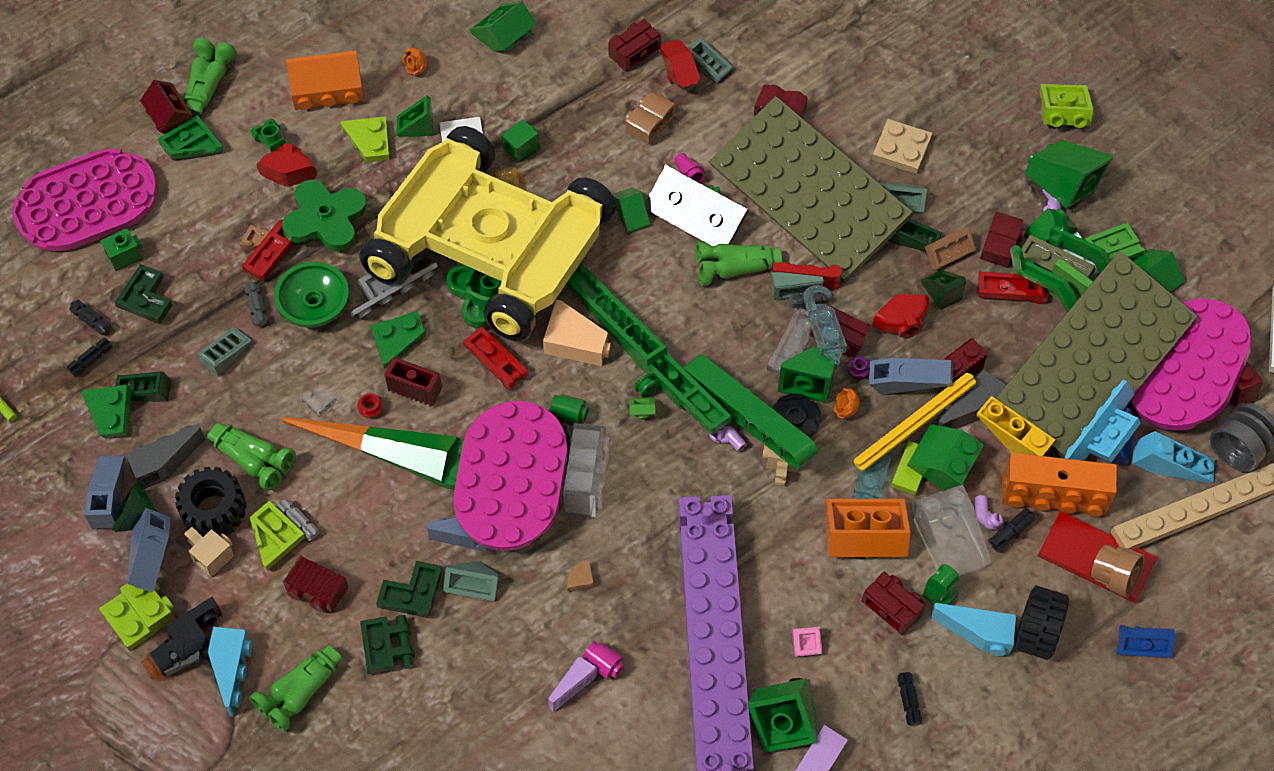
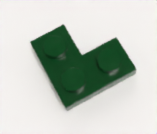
[115,264,172,324]
[376,561,443,618]

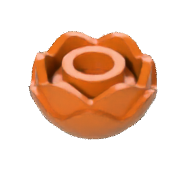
[402,47,427,76]
[833,388,860,419]

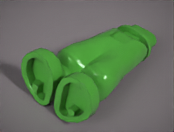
[184,38,237,116]
[695,241,782,286]
[207,422,296,491]
[249,645,343,732]

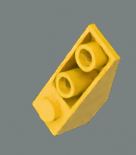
[976,396,1056,457]

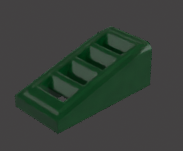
[888,219,942,251]
[115,371,171,402]

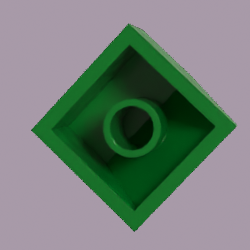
[469,1,537,52]
[777,347,837,403]
[907,424,984,494]
[747,678,818,753]

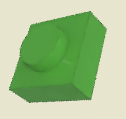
[629,397,655,418]

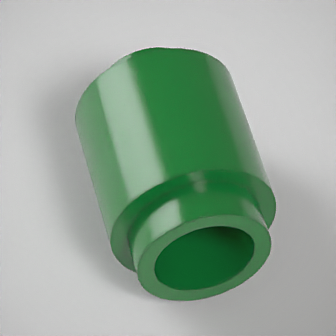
[549,394,589,425]

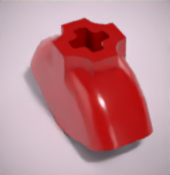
[660,40,700,88]
[256,143,317,187]
[872,294,929,339]

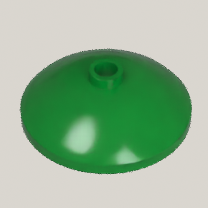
[274,262,349,327]

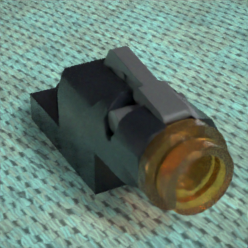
[141,597,222,680]

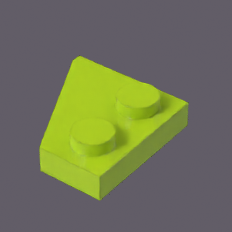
[341,117,390,162]
[249,501,305,571]

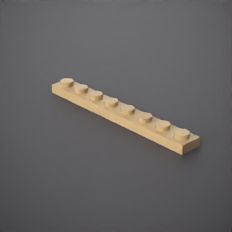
[1111,463,1274,550]

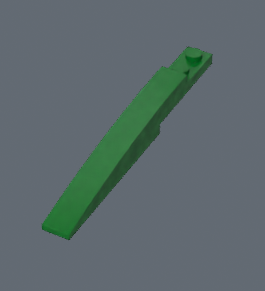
[566,263,732,435]

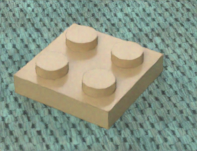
[872,119,932,174]

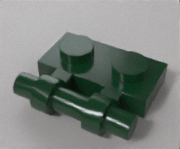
[360,615,415,675]

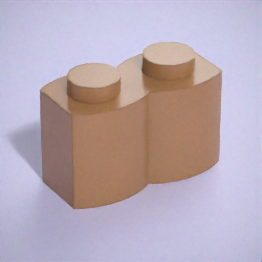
[625,91,676,144]

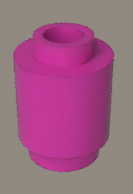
[582,641,624,680]

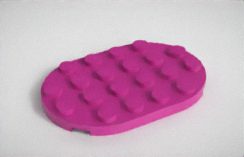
[12,149,157,251]
[1131,298,1252,430]
[453,401,568,551]

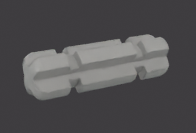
[277,499,319,541]

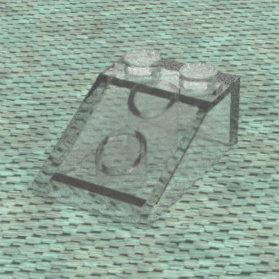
[911,485,992,576]

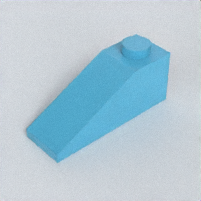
[931,603,1016,656]

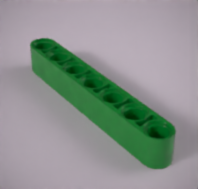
[682,354,818,469]

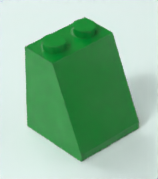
[1024,140,1114,209]

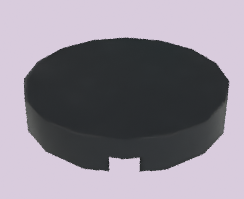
[772,393,821,438]

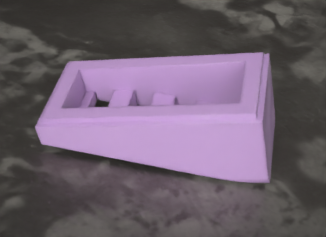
[548,657,597,712]

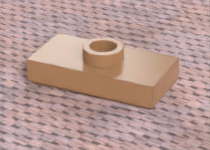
[925,227,977,270]

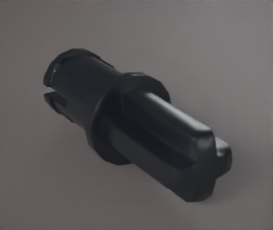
[988,508,1035,552]

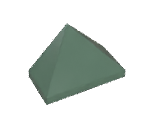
[879,182,927,213]
[443,561,499,601]

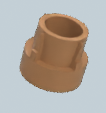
[1091,544,1145,597]

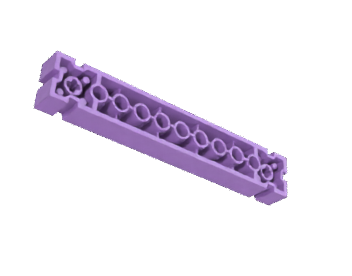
[678,495,754,771]

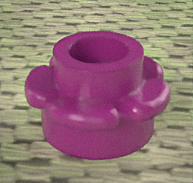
[847,356,870,380]

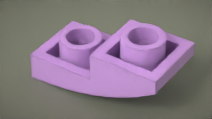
[796,725,848,771]

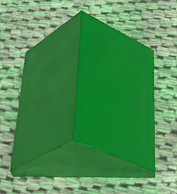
[1133,249,1185,293]

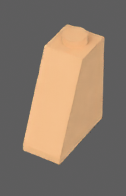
[543,299,611,366]

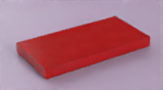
[1038,511,1158,604]

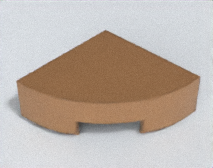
[240,225,270,250]
[567,559,594,592]

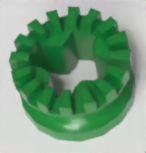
[634,373,659,398]

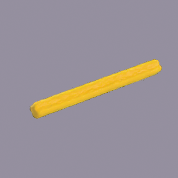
[853,373,976,471]

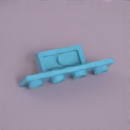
[1064,379,1141,463]

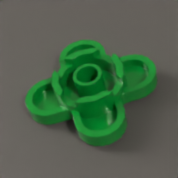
[282,180,366,251]
[447,265,502,328]

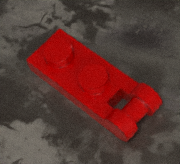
[242,219,295,282]
[773,262,842,290]
[978,271,1047,304]
[463,327,529,390]

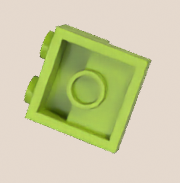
[1039,84,1093,128]
[99,583,175,651]

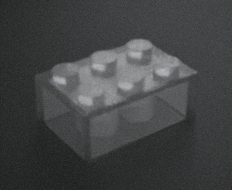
[563,423,610,519]

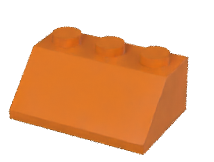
[286,51,364,110]
[826,499,911,558]

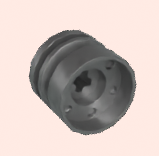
[1209,403,1274,472]

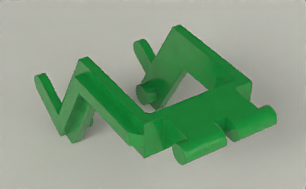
[1010,209,1111,312]

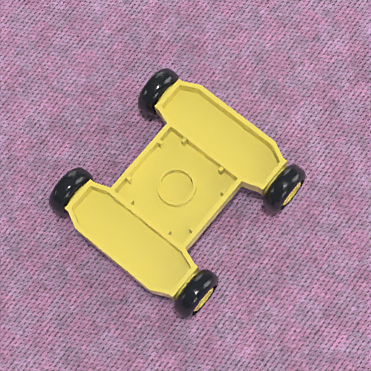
[359,126,616,341]

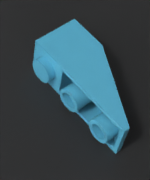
[1132,431,1215,484]
[208,627,252,716]

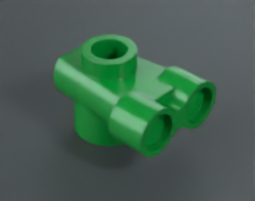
[251,119,286,152]

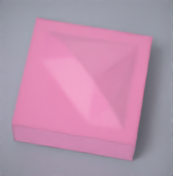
[792,626,822,656]

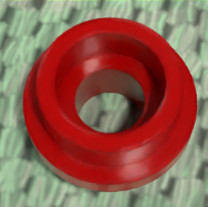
[357,393,383,418]

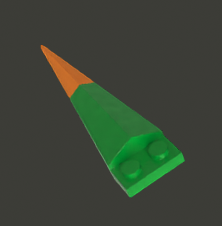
[282,417,464,490]

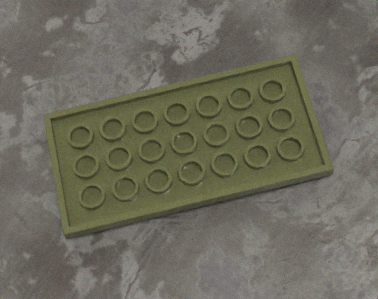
[709,96,913,283]
[996,251,1197,459]

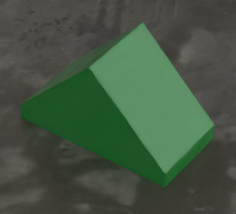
[396,95,433,137]
[612,187,650,234]
[1024,208,1077,244]

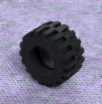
[175,466,246,536]
[1015,585,1069,660]

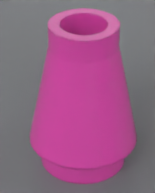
[674,153,705,183]

